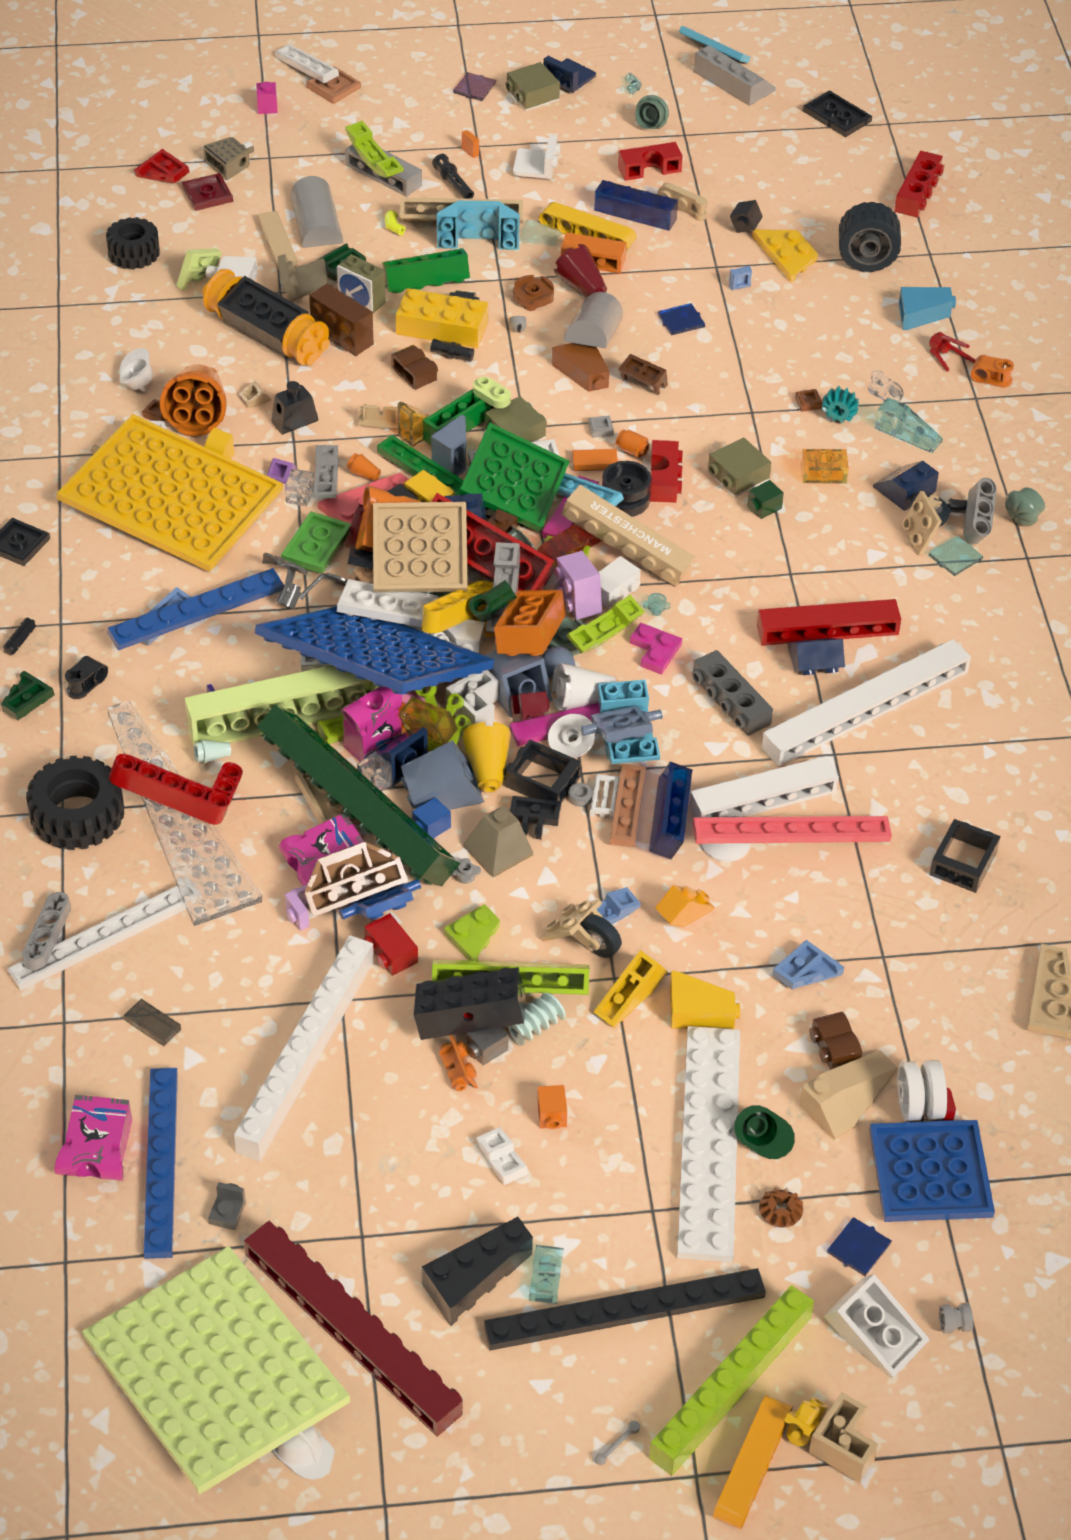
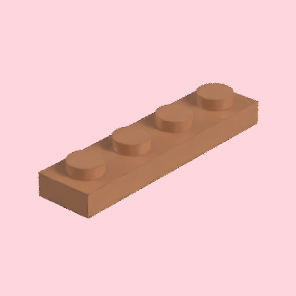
[610,764,646,847]

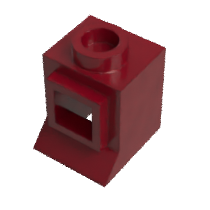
[510,691,550,722]

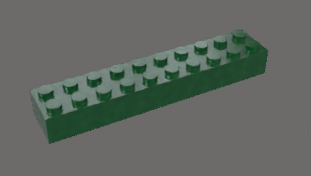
[257,704,461,886]

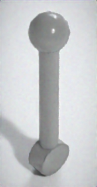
[595,1421,640,1465]

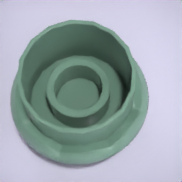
[635,95,669,129]
[1005,487,1045,526]

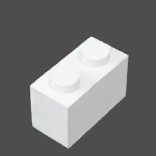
[599,556,641,609]

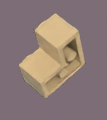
[809,1392,878,1483]

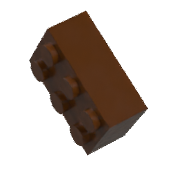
[309,283,374,356]

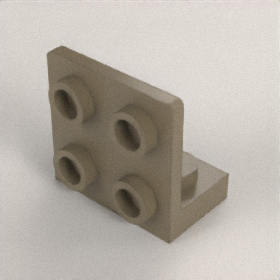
[277,254,329,301]

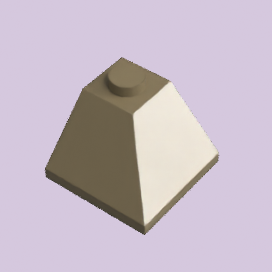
[463,805,533,878]

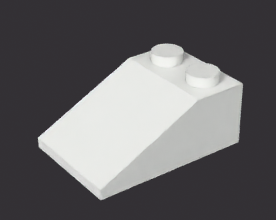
[824,1274,930,1378]

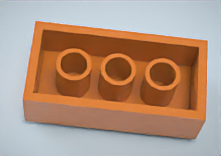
[494,590,565,656]

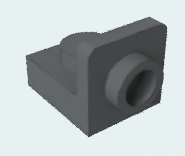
[208,1182,246,1230]

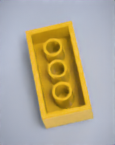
[396,288,489,348]

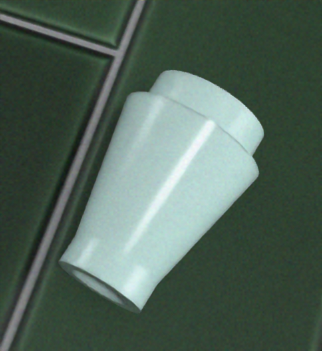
[194,740,231,764]

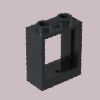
[504,739,581,804]
[929,819,1001,893]

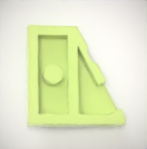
[176,248,222,290]

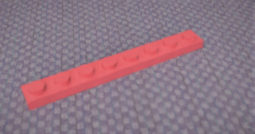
[692,816,892,844]

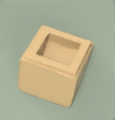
[239,380,271,408]

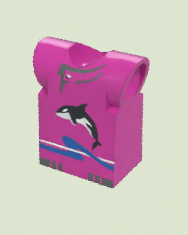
[341,687,402,767]
[279,813,364,886]
[54,1095,133,1181]

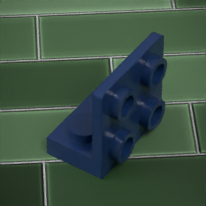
[543,55,596,93]

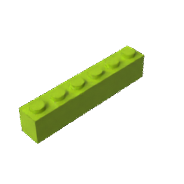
[432,959,590,995]

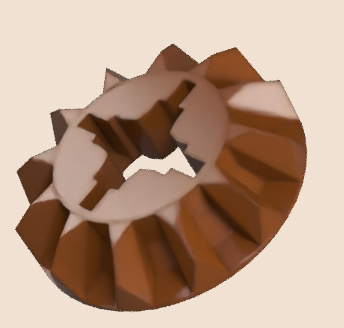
[759,1187,803,1228]

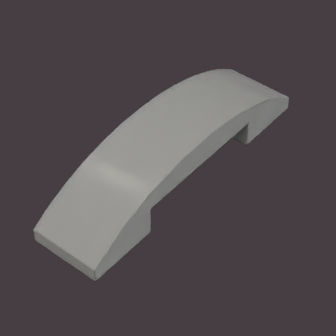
[313,445,338,498]
[486,542,520,633]

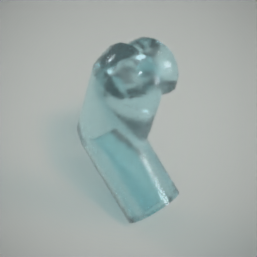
[625,72,642,95]

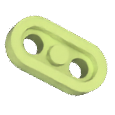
[473,376,511,408]

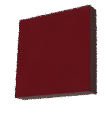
[182,173,233,211]

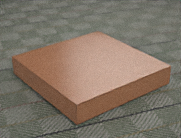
[306,66,361,104]

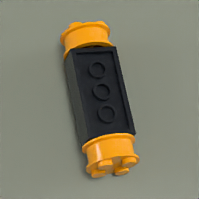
[202,269,330,365]

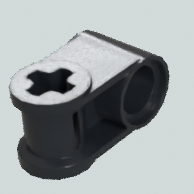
[65,655,108,699]

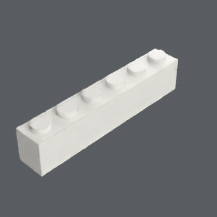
[689,756,839,818]

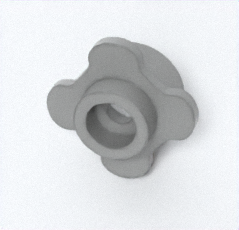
[452,858,481,884]

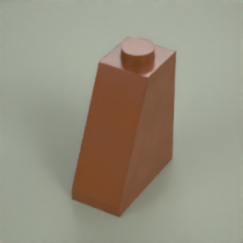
[552,343,609,392]

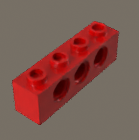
[894,150,945,218]

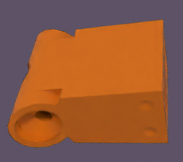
[355,485,421,552]

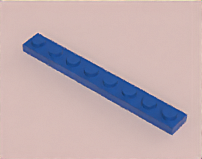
[107,568,284,651]
[144,1068,178,1259]

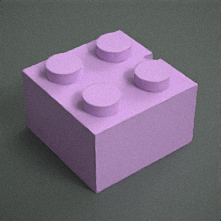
[555,551,602,620]

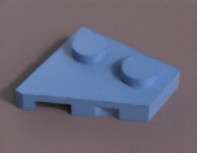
[772,940,844,989]

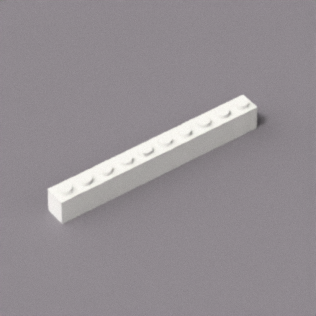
[761,639,971,767]
[234,935,374,1162]

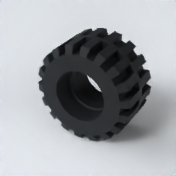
[106,217,160,269]

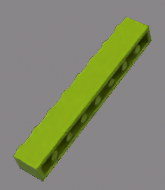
[649,1285,814,1476]

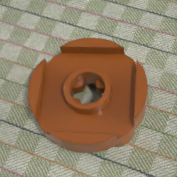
[513,275,554,311]

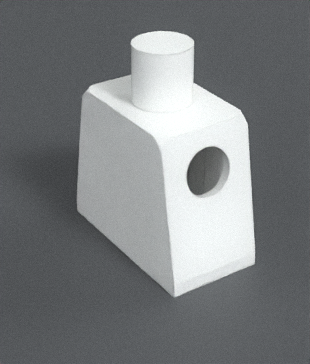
[206,256,258,281]

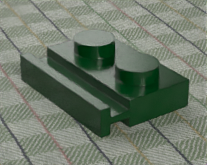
[317,243,366,281]

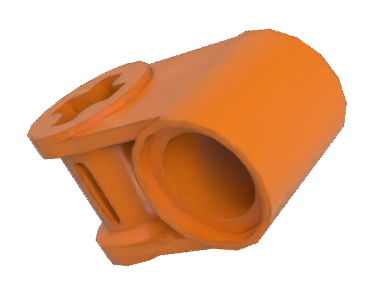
[971,355,1014,387]

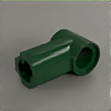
[469,580,517,622]

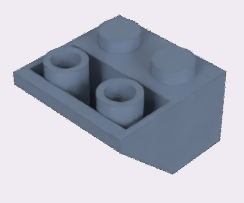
[431,415,466,476]

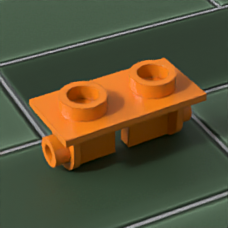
[439,1035,478,1091]

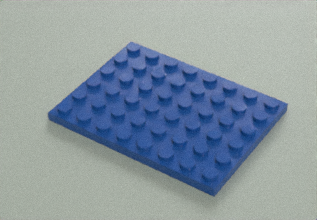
[255,606,494,695]

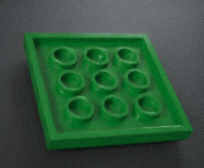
[458,422,570,532]

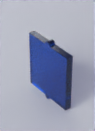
[658,303,705,336]
[827,1217,892,1277]

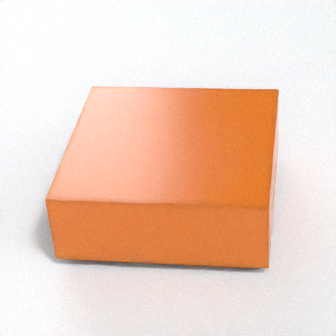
[462,130,479,158]

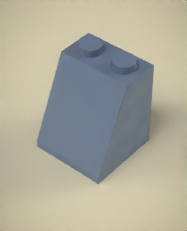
[484,650,553,718]
[401,740,485,810]

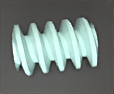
[507,993,566,1046]

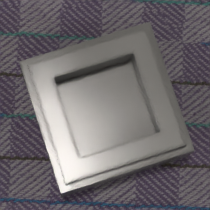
[588,415,614,438]

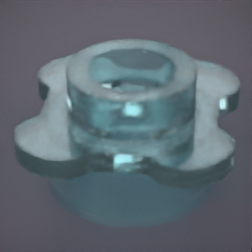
[643,593,671,616]

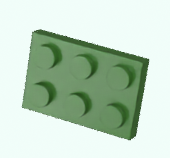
[281,511,351,574]

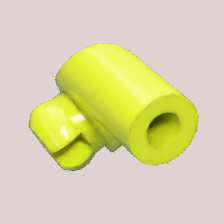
[384,210,405,236]

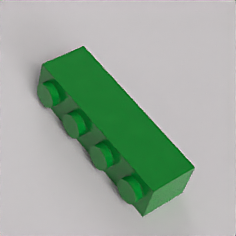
[382,248,470,293]
[423,389,495,445]

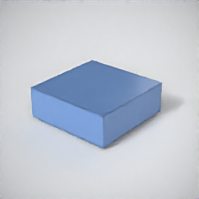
[729,266,752,290]

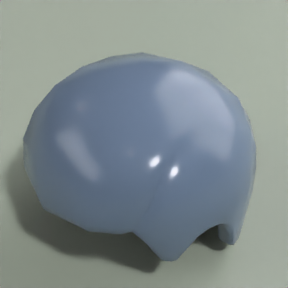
[542,646,575,679]

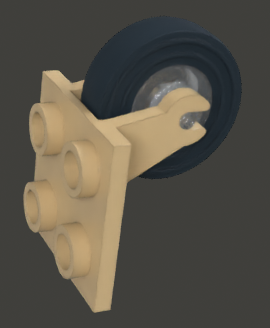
[901,491,951,555]
[540,899,622,958]

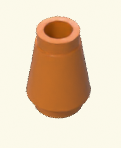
[347,453,381,482]

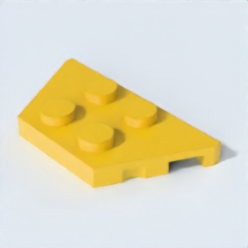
[752,229,818,282]

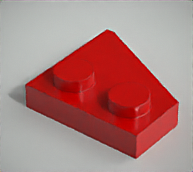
[134,149,190,183]

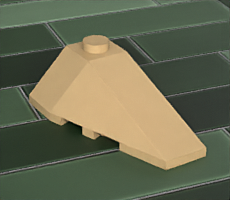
[799,1050,898,1141]

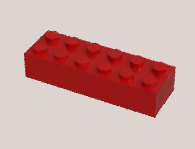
[431,493,557,591]

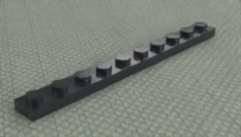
[484,1268,766,1351]

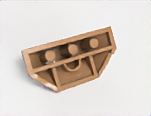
[304,841,408,917]

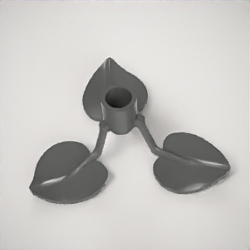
[262,552,348,610]

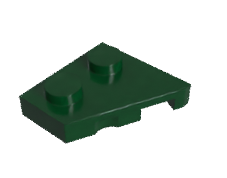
[1,670,55,721]

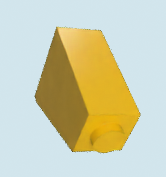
[670,971,740,1029]

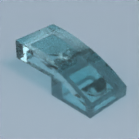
[529,1245,564,1304]

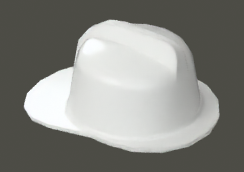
[119,348,153,392]
[273,1426,335,1480]

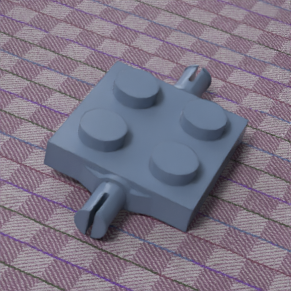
[581,705,663,743]

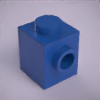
[412,797,451,838]

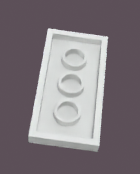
[337,579,439,634]

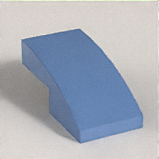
[597,887,641,924]

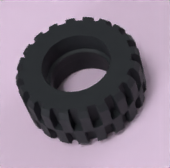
[26,755,125,850]

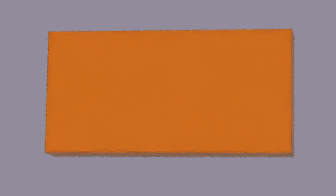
[572,449,618,471]

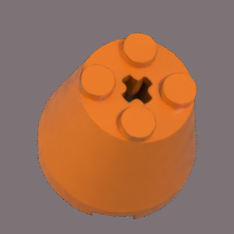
[160,364,227,436]

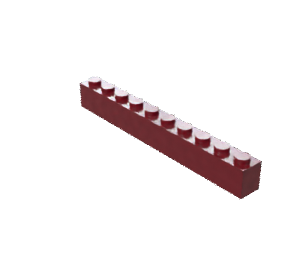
[244,1220,463,1437]

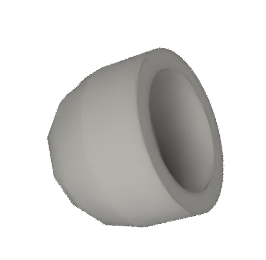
[509,315,526,332]

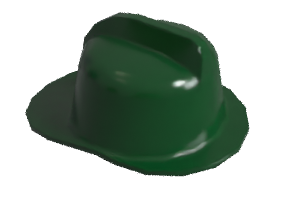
[734,1105,795,1159]

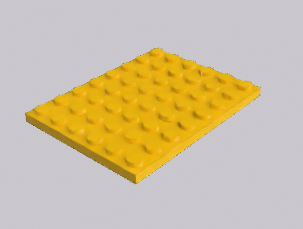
[56,414,283,572]

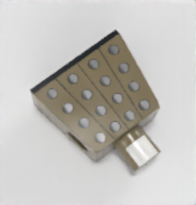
[203,137,254,180]

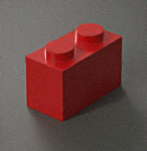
[363,913,418,976]

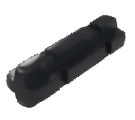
[3,617,36,655]

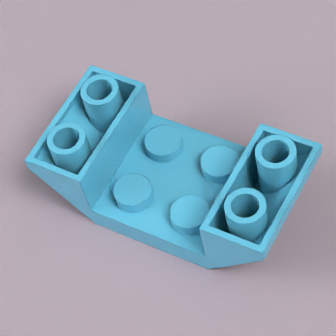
[437,200,520,250]
[598,679,660,764]

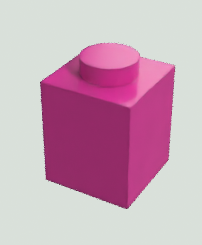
[256,81,278,114]

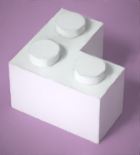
[446,670,499,726]

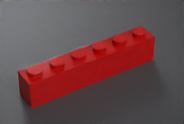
[757,599,901,646]

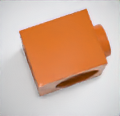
[537,1085,568,1129]

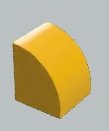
[204,427,234,459]

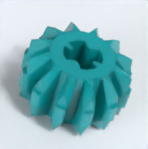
[822,386,859,423]

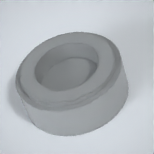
[568,783,593,807]

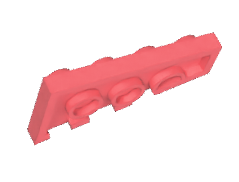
[318,473,409,523]

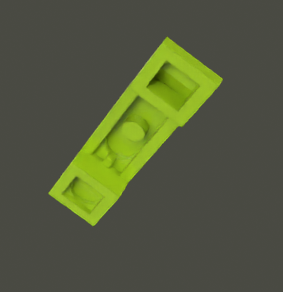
[345,120,404,178]
[567,595,645,654]

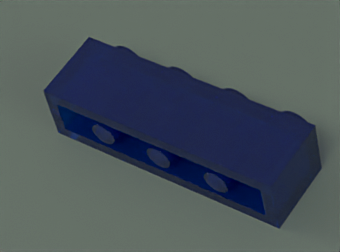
[594,180,678,231]
[649,761,693,860]

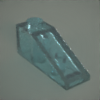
[875,397,943,453]

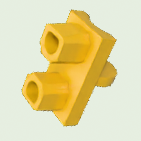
[784,1397,829,1446]

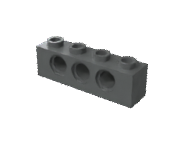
[692,650,773,736]

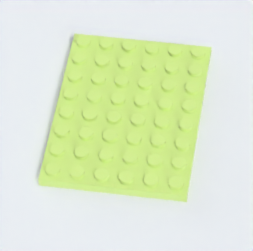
[82,1246,351,1495]

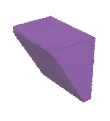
[267,458,297,485]

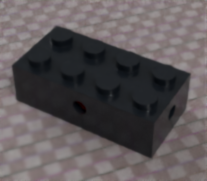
[413,967,525,1040]

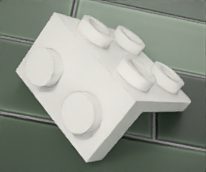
[513,135,561,179]

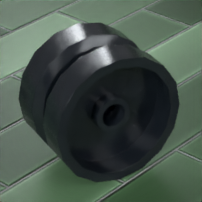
[602,460,652,517]

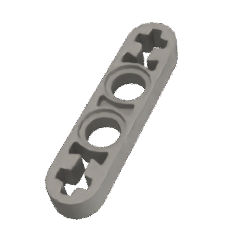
[22,892,71,970]

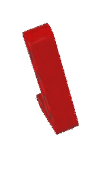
[109,754,243,825]

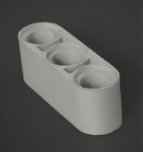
[963,477,997,544]

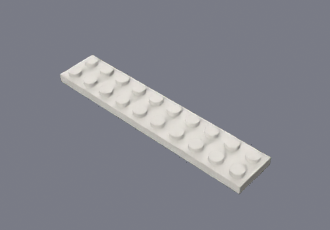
[677,1026,740,1262]

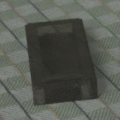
[124,998,181,1047]

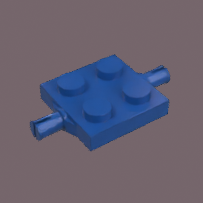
[339,879,421,920]

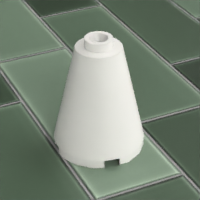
[552,663,619,711]

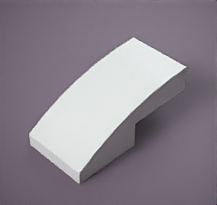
[476,1127,528,1185]

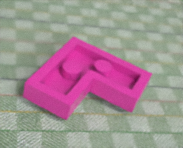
[630,622,683,675]

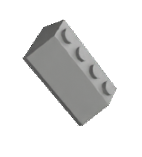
[694,45,776,106]

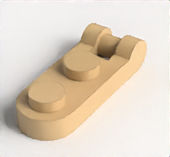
[657,182,708,221]

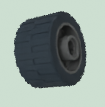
[839,202,901,272]

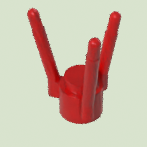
[929,332,976,372]

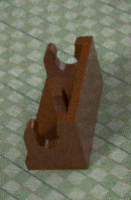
[619,354,668,395]

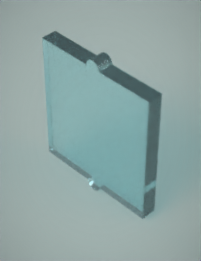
[522,220,561,246]
[928,536,983,576]

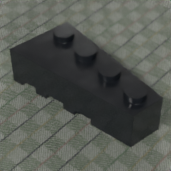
[422,1216,533,1326]

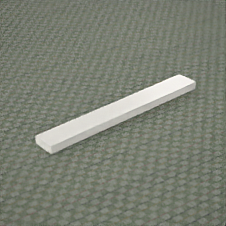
[7,880,202,991]

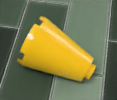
[462,722,511,793]

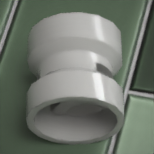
[939,1303,973,1334]

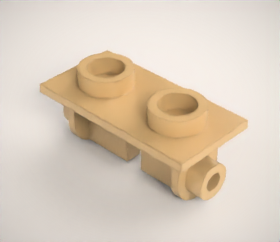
[358,404,404,429]

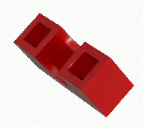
[618,142,683,181]
[650,440,683,503]

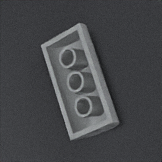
[291,176,343,248]
[564,292,623,348]

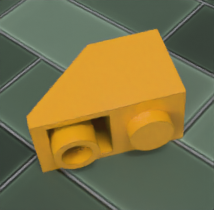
[655,885,715,927]

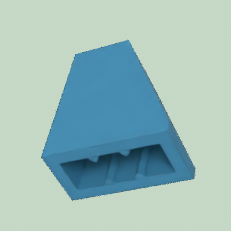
[899,287,956,330]

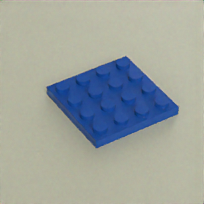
[869,1120,995,1222]

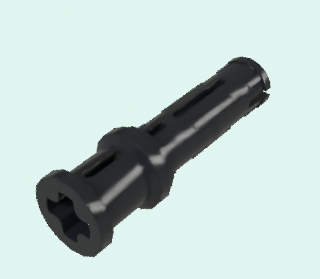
[432,153,474,199]

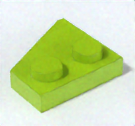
[444,904,500,961]

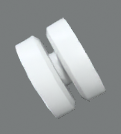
[897,1060,947,1121]

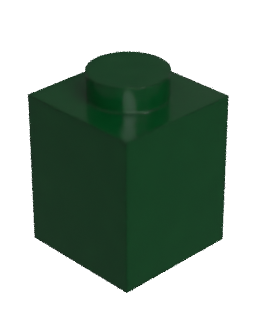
[747,480,784,519]

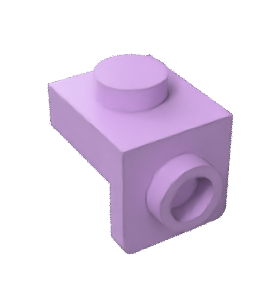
[285,885,309,931]

